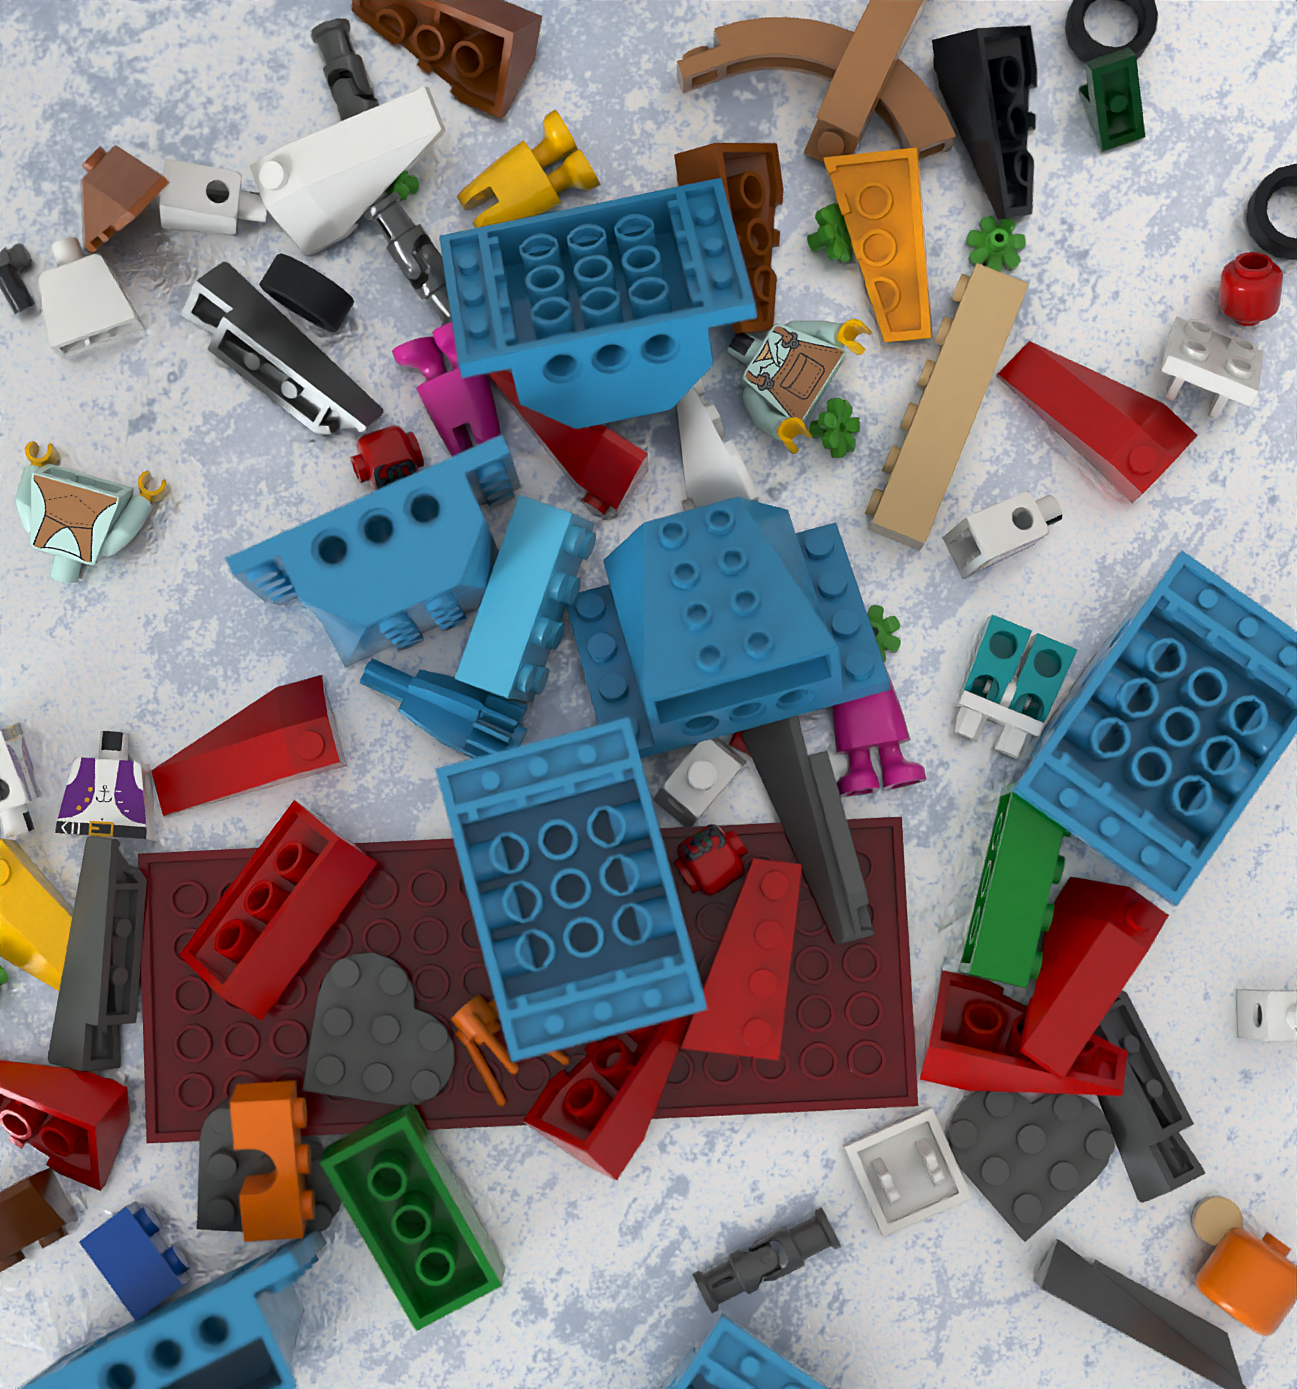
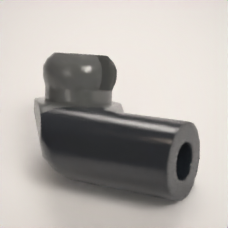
[0,243,35,314]

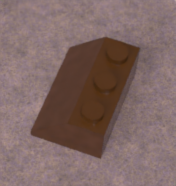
[0,1168,78,1272]

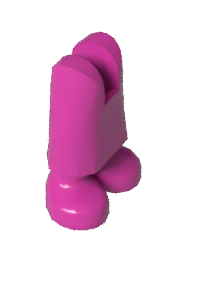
[392,322,501,457]
[832,669,927,797]

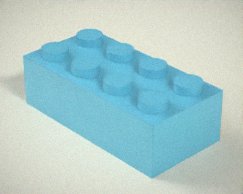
[455,495,596,702]

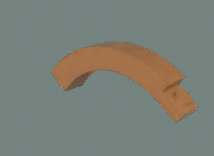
[804,0,929,164]
[677,17,956,162]

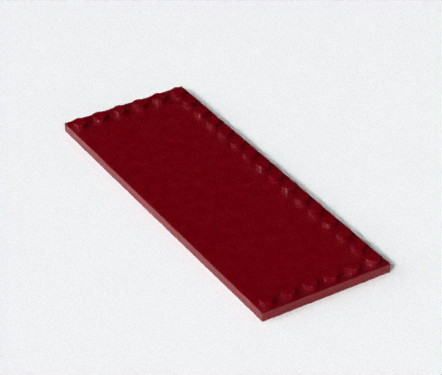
[138,817,918,1144]

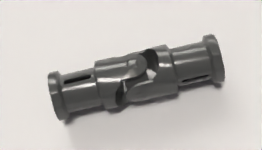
[311,18,379,121]
[363,191,452,326]
[693,1207,842,1313]

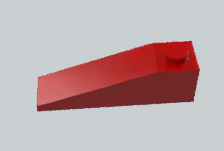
[996,341,1198,503]
[487,369,648,517]
[151,675,347,816]
[1020,877,1169,1080]
[920,970,1128,1096]
[523,1014,692,1181]
[0,1060,130,1191]

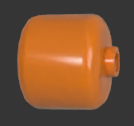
[1195,1227,1297,1337]

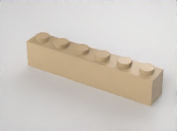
[865,263,1029,551]

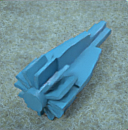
[360,658,528,759]

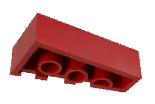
[680,858,802,1061]

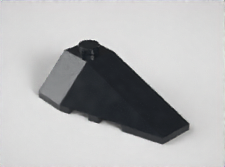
[932,25,1038,220]

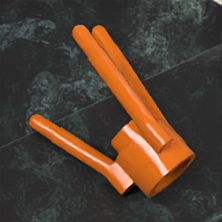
[451,994,570,1106]

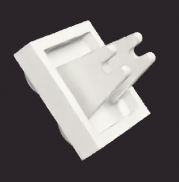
[1161,317,1264,419]
[843,1107,972,1237]

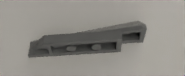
[180,262,384,435]
[742,715,874,944]
[48,836,147,1071]
[1093,990,1206,1203]
[1034,1238,1246,1389]

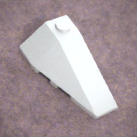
[249,86,446,257]
[675,378,760,511]

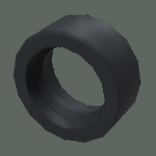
[1065,0,1158,62]
[1246,164,1297,260]
[259,253,354,332]

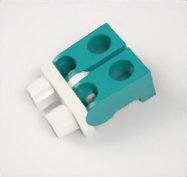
[953,614,1078,759]

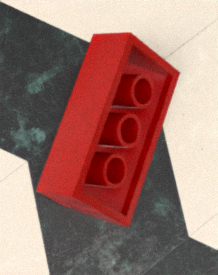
[179,800,377,1021]

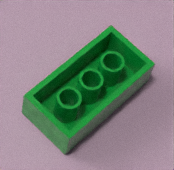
[958,782,1072,988]
[320,1102,505,1332]

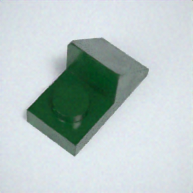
[1079,47,1146,152]

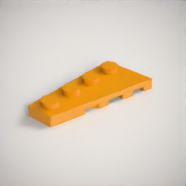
[823,147,933,343]

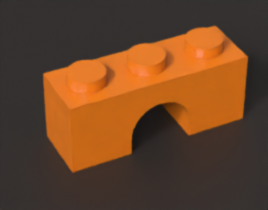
[230,1081,316,1242]

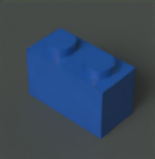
[79,1201,192,1321]

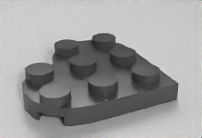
[303,953,456,1105]
[947,1091,1115,1242]
[197,1092,342,1234]

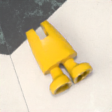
[456,110,600,228]

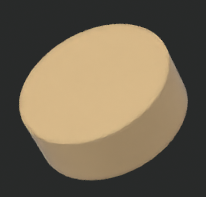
[1192,1196,1243,1246]

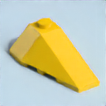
[0,838,74,991]

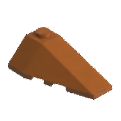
[351,0,542,118]
[674,143,784,334]
[80,145,170,253]

